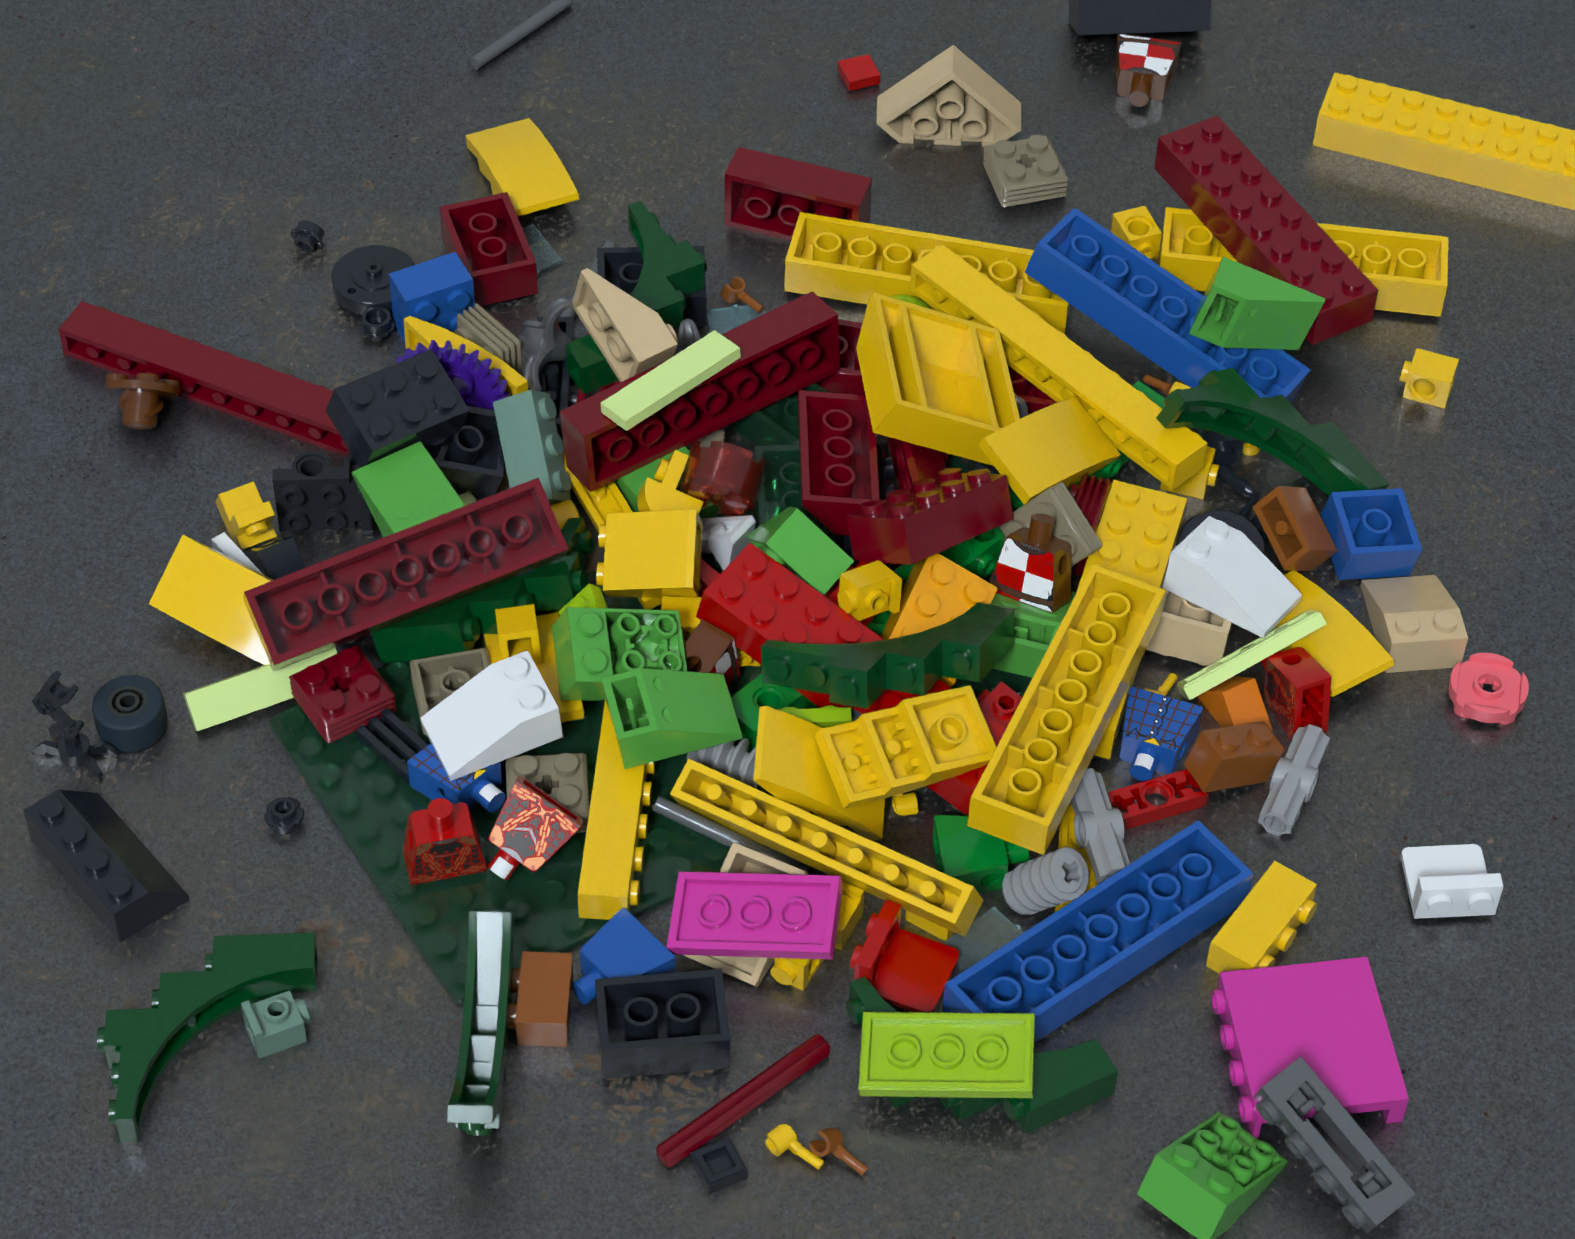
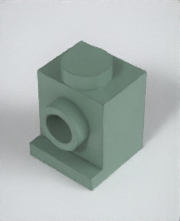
[241,990,311,1059]

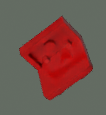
[850,899,959,1013]

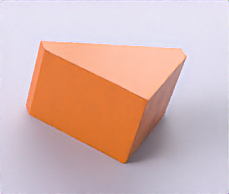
[1197,676,1272,731]

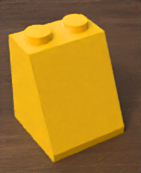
[596,509,703,598]

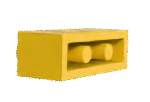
[1206,861,1318,974]

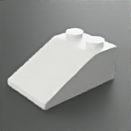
[1163,516,1302,638]
[420,650,563,781]

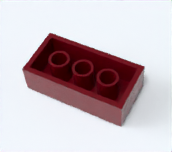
[724,147,872,241]
[846,468,1014,565]

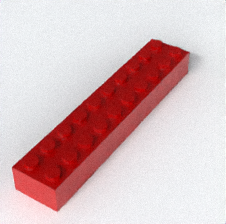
[696,543,1006,816]

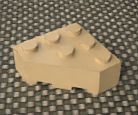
[876,45,1021,147]

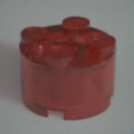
[680,440,766,517]

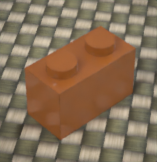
[1252,486,1338,571]
[1184,721,1285,793]
[508,951,574,1047]

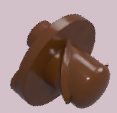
[105,373,180,431]

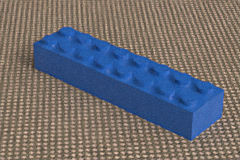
[1025,207,1311,403]
[942,820,1254,1043]

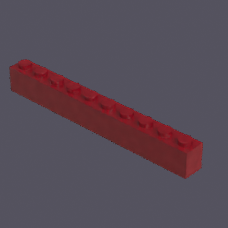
[58,301,348,457]

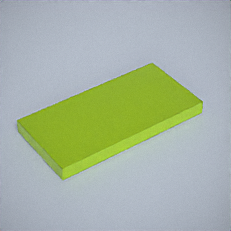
[859,1012,1035,1098]

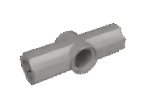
[1258,724,1330,836]
[1071,768,1130,884]

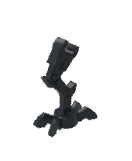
[31,671,120,780]

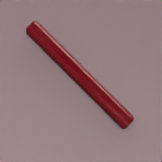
[656,1034,830,1167]

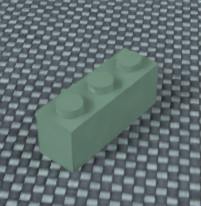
[493,390,571,505]

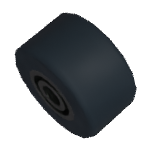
[92,675,168,752]

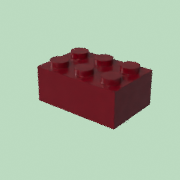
[439,192,538,306]

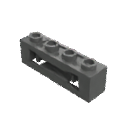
[1254,1056,1415,1234]

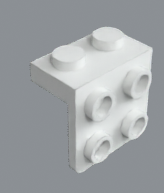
[1401,844,1504,919]

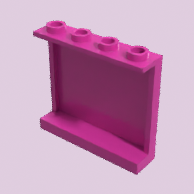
[1211,957,1409,1138]

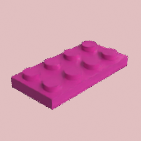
[666,872,843,960]

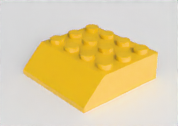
[856,292,1020,466]

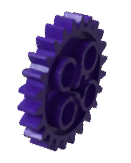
[395,340,509,410]

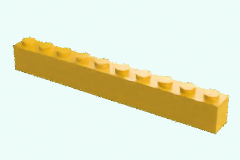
[910,244,1207,490]

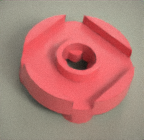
[1448,653,1529,725]

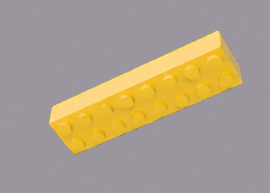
[1313,72,1575,210]
[1159,207,1448,317]
[784,212,1071,334]
[1076,480,1187,759]
[967,564,1166,855]

